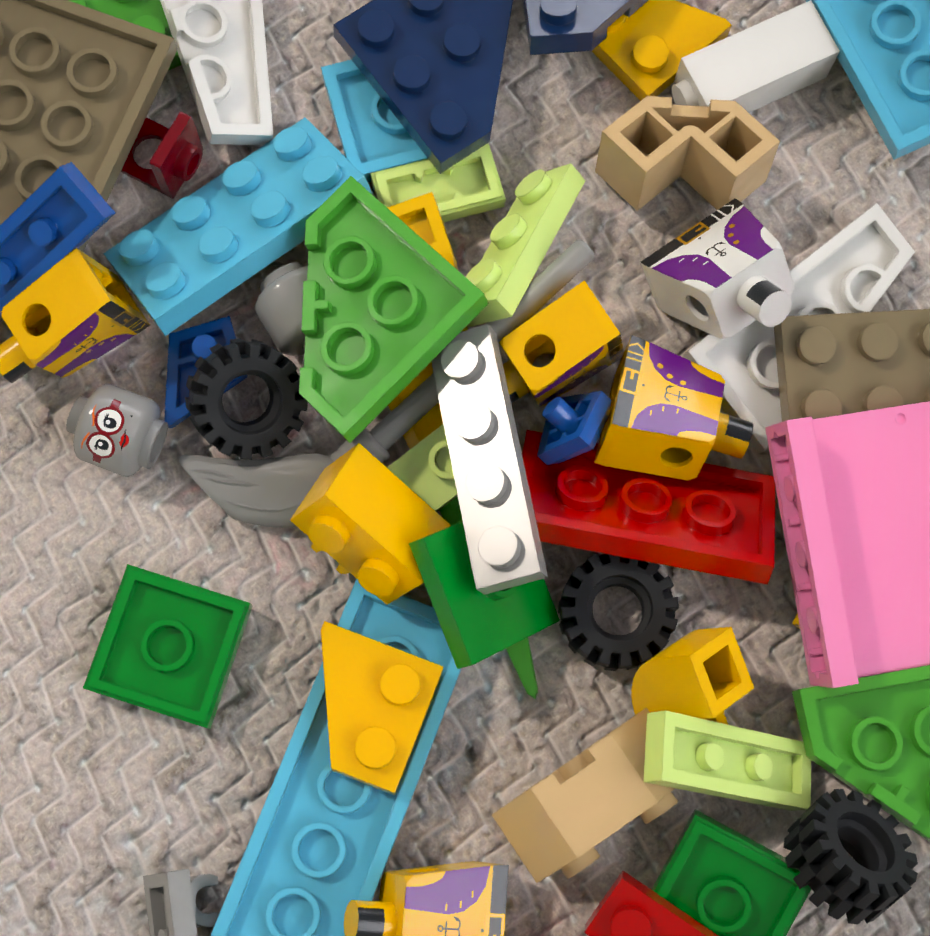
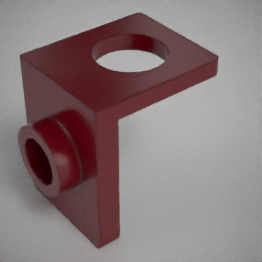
[121,111,204,199]

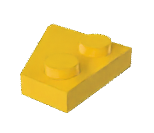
[592,0,732,101]
[321,621,443,795]

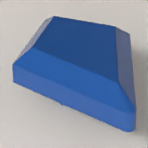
[164,316,248,428]
[537,390,612,465]

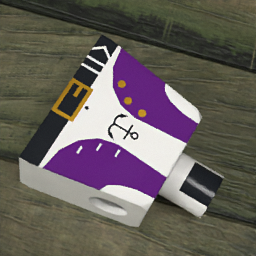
[640,198,795,339]

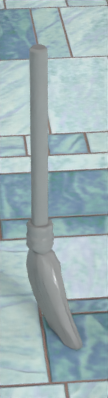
[179,240,595,528]

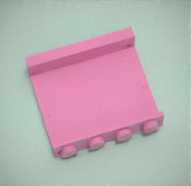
[765,401,930,688]

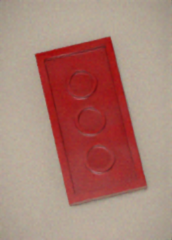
[522,430,775,585]

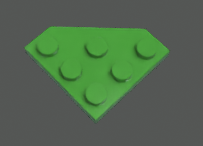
[299,176,489,443]
[792,665,930,842]

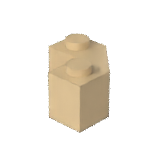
[595,96,780,211]
[492,708,678,883]

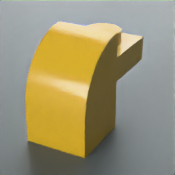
[631,627,754,725]

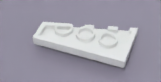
[160,0,273,145]
[683,203,915,453]

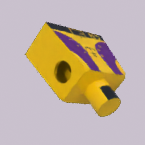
[0,248,150,383]
[499,280,624,407]
[594,335,753,480]
[344,861,509,936]

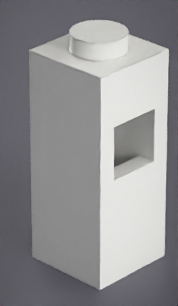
[671,0,840,113]

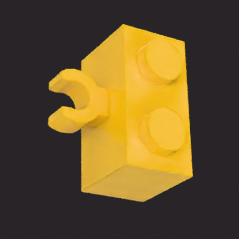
[290,443,451,605]

